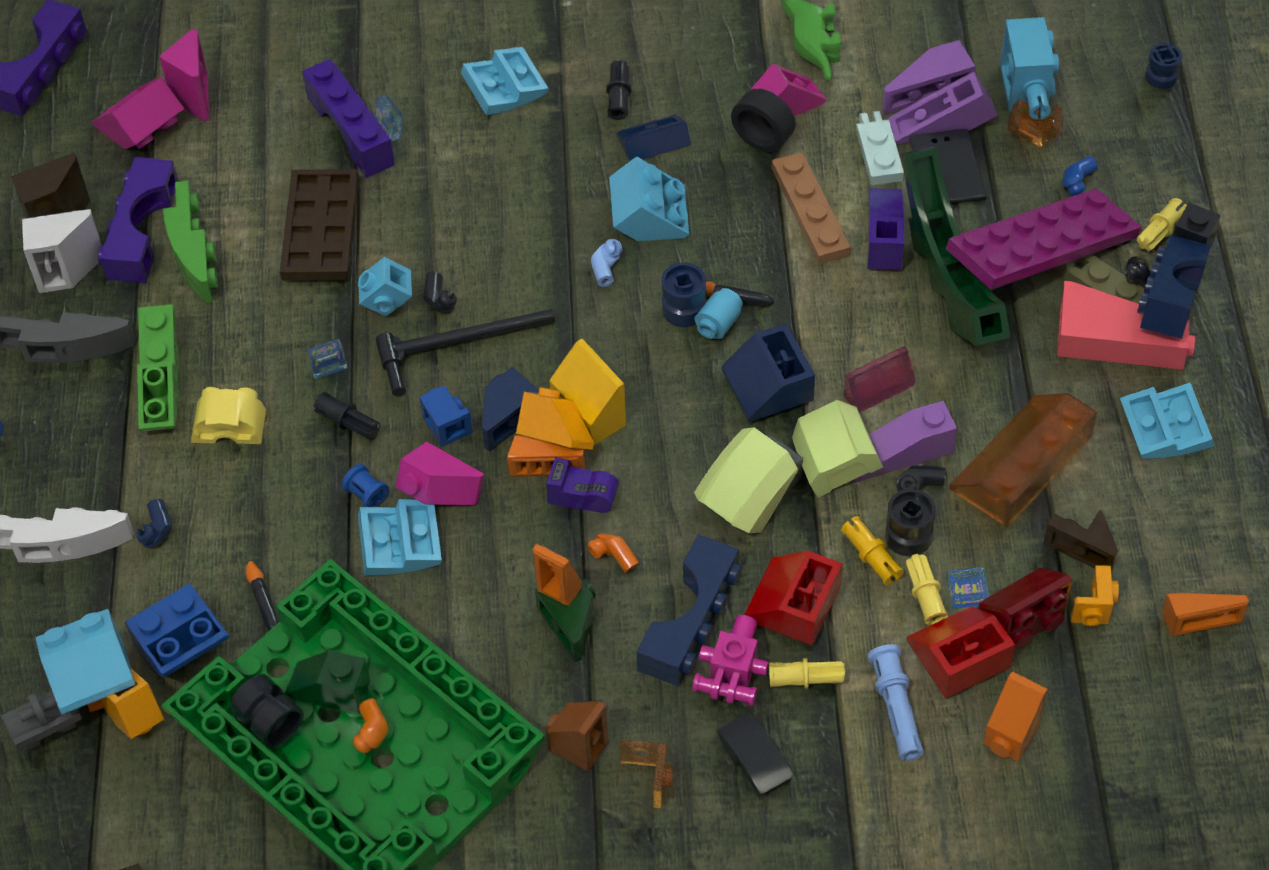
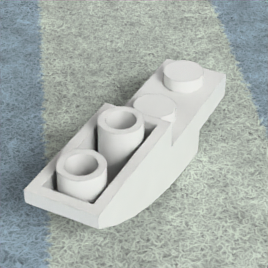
[0,507,134,563]

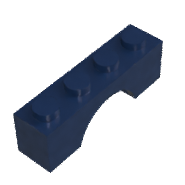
[1137,235,1211,339]
[636,534,743,687]

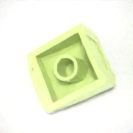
[792,400,883,498]
[694,427,798,533]

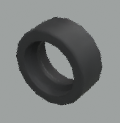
[731,89,796,152]

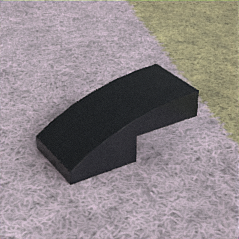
[716,712,794,796]

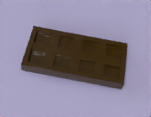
[280,169,359,281]

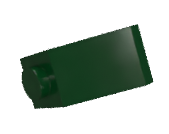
[535,575,596,662]
[285,650,370,714]

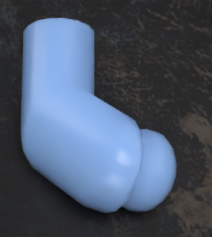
[591,239,622,287]

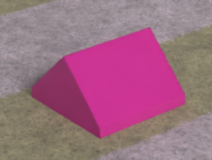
[159,29,209,121]

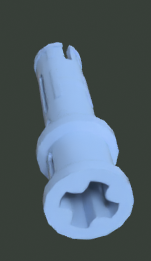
[867,644,924,761]

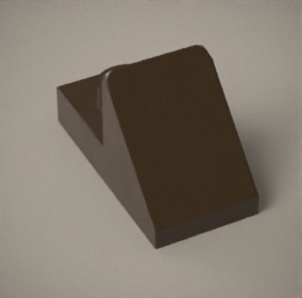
[1043,510,1118,574]

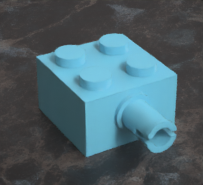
[1000,17,1059,120]

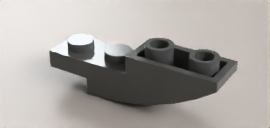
[0,312,136,363]

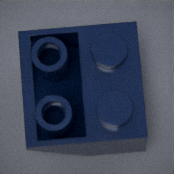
[722,323,815,422]

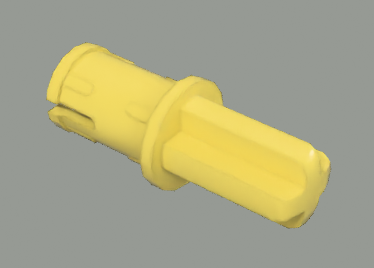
[1137,198,1187,251]
[906,554,948,626]
[769,658,845,689]

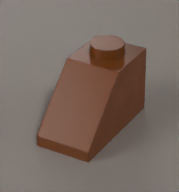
[546,701,609,772]

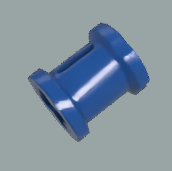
[342,464,390,507]

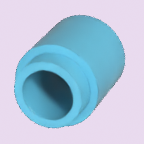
[695,288,743,339]

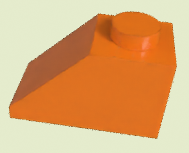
[983,671,1047,762]

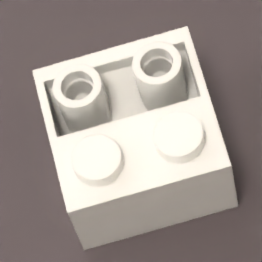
[22,209,102,293]

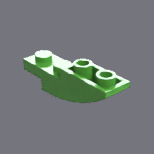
[163,180,218,303]
[137,304,179,432]

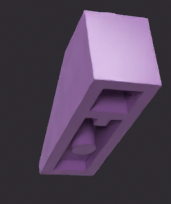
[882,40,975,115]
[888,72,998,145]
[853,401,957,483]

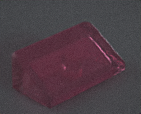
[844,346,915,413]

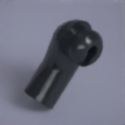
[1124,256,1151,286]
[423,271,457,313]
[896,465,945,492]

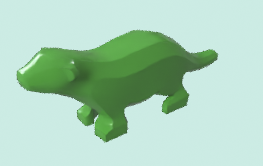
[781,0,841,81]

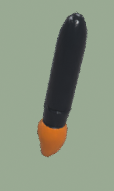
[706,282,774,307]
[246,561,279,631]

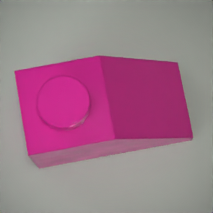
[750,64,827,116]
[396,441,484,505]

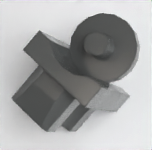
[1,691,82,751]

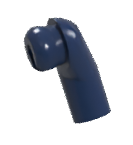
[136,499,172,548]

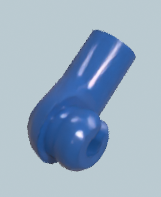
[1062,156,1098,196]

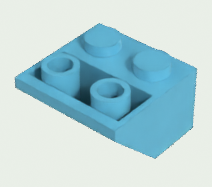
[609,156,690,241]

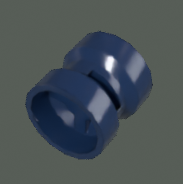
[1145,43,1182,89]

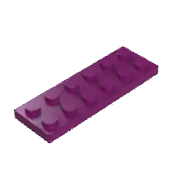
[946,188,1141,290]

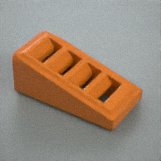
[507,435,586,477]
[532,544,582,606]
[1162,593,1249,636]

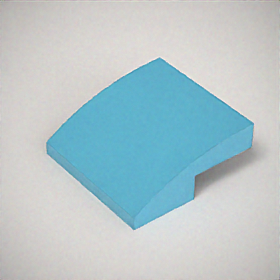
[461,47,548,115]
[1120,383,1214,459]
[357,499,442,576]

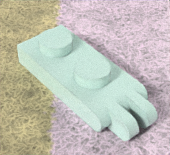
[856,111,904,185]

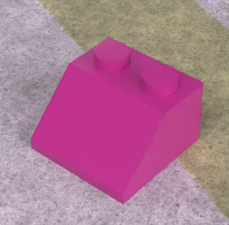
[92,77,184,149]

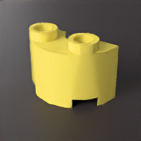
[191,387,266,444]

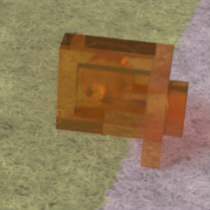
[1007,99,1063,147]

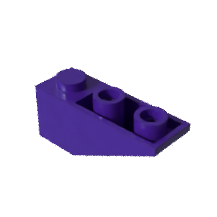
[867,188,904,270]

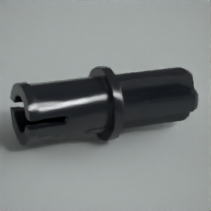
[606,59,632,120]
[314,392,381,439]

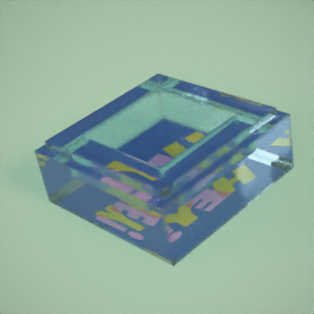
[375,95,402,142]
[306,338,347,379]
[946,567,990,609]

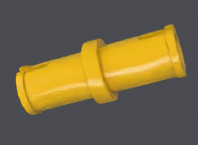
[841,516,904,586]

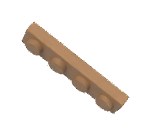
[772,152,851,265]

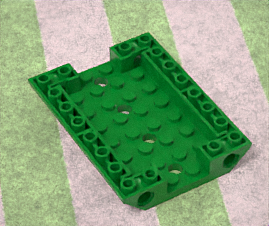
[161,559,545,870]

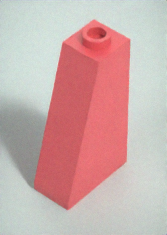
[1057,281,1195,370]

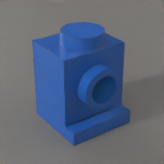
[419,385,473,447]

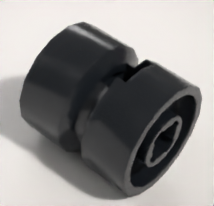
[885,489,936,557]
[230,674,304,748]

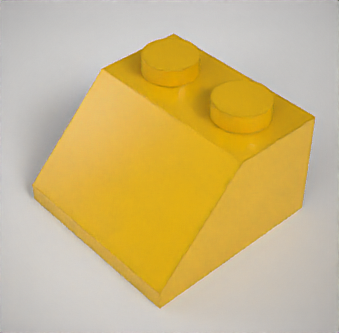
[549,338,626,445]

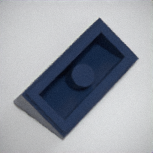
[617,114,691,161]

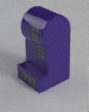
[546,457,619,513]

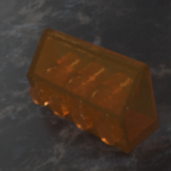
[949,393,1097,528]

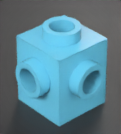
[358,257,412,317]

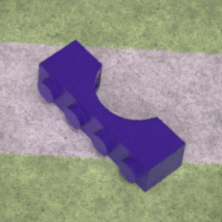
[0,0,87,116]
[302,59,395,178]
[98,157,179,283]

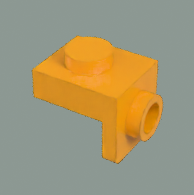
[1071,565,1119,626]

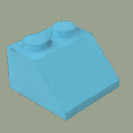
[35,609,136,714]

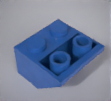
[125,583,229,678]

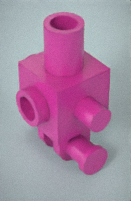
[692,615,769,706]

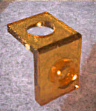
[619,740,673,808]

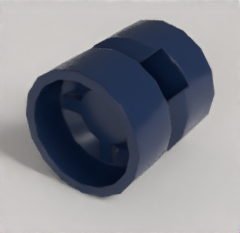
[661,263,706,327]

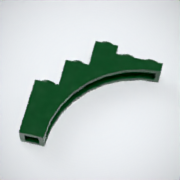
[901,146,1011,346]

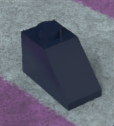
[482,367,539,452]

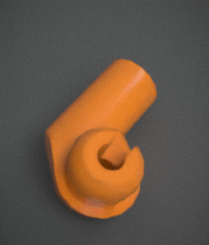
[588,533,640,573]
[353,699,388,753]

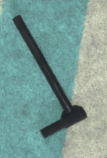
[375,309,555,396]

